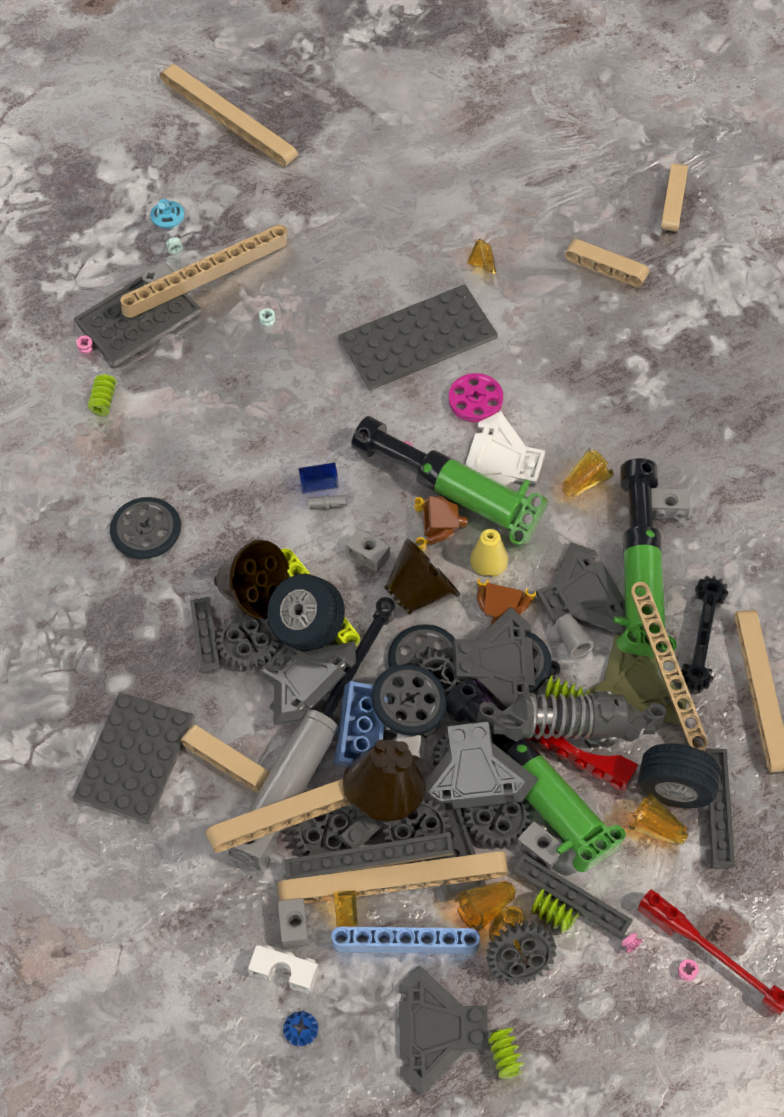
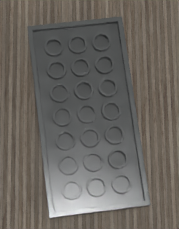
[339,284,498,391]

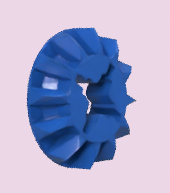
[283,1010,318,1046]

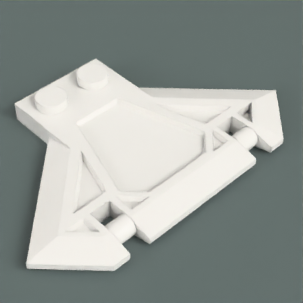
[465,411,546,486]

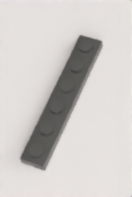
[705,748,735,868]
[512,853,633,940]

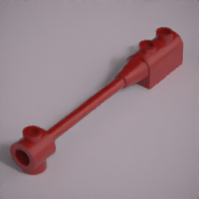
[637,889,784,1016]

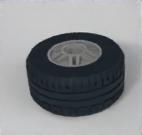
[267,574,345,651]
[638,743,721,808]

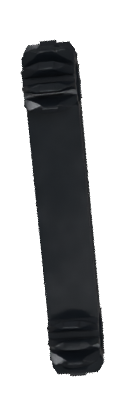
[681,575,728,694]

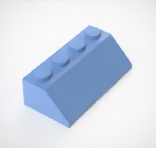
[334,681,388,767]

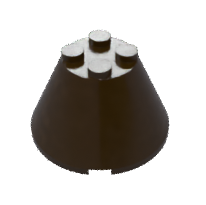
[384,538,460,615]
[214,540,290,618]
[343,740,425,821]

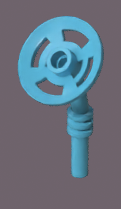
[150,199,185,228]

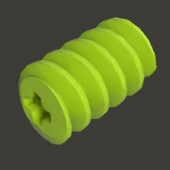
[87,374,117,416]
[545,675,590,700]
[531,889,579,934]
[488,1028,524,1079]

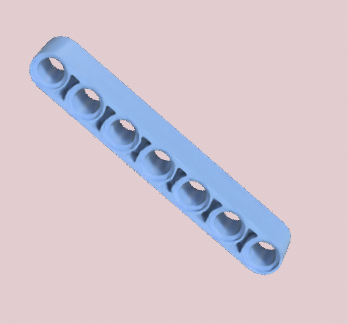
[331,927,480,954]

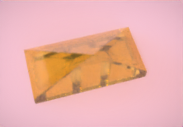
[467,239,496,274]
[334,890,358,927]

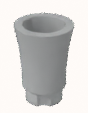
[555,614,594,659]

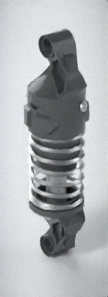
[476,691,666,742]

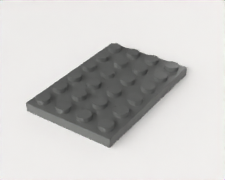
[74,276,202,367]
[73,692,194,824]

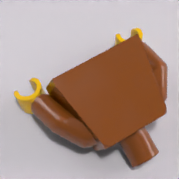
[414,496,468,551]
[476,579,536,626]

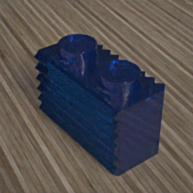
[298,462,339,494]

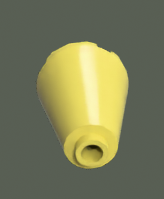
[470,529,508,577]

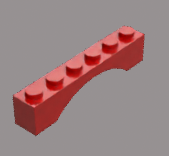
[527,724,639,792]

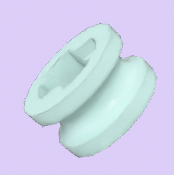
[166,237,183,254]
[259,308,276,326]

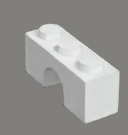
[248,945,319,995]

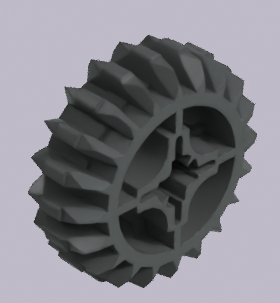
[412,652,464,704]

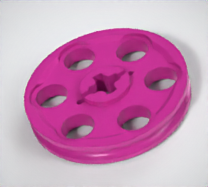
[449,373,503,422]

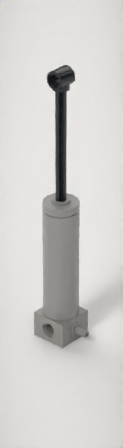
[226,597,396,874]

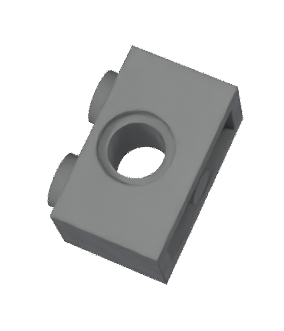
[651,488,690,520]
[345,528,390,572]
[517,821,565,870]
[278,898,312,949]

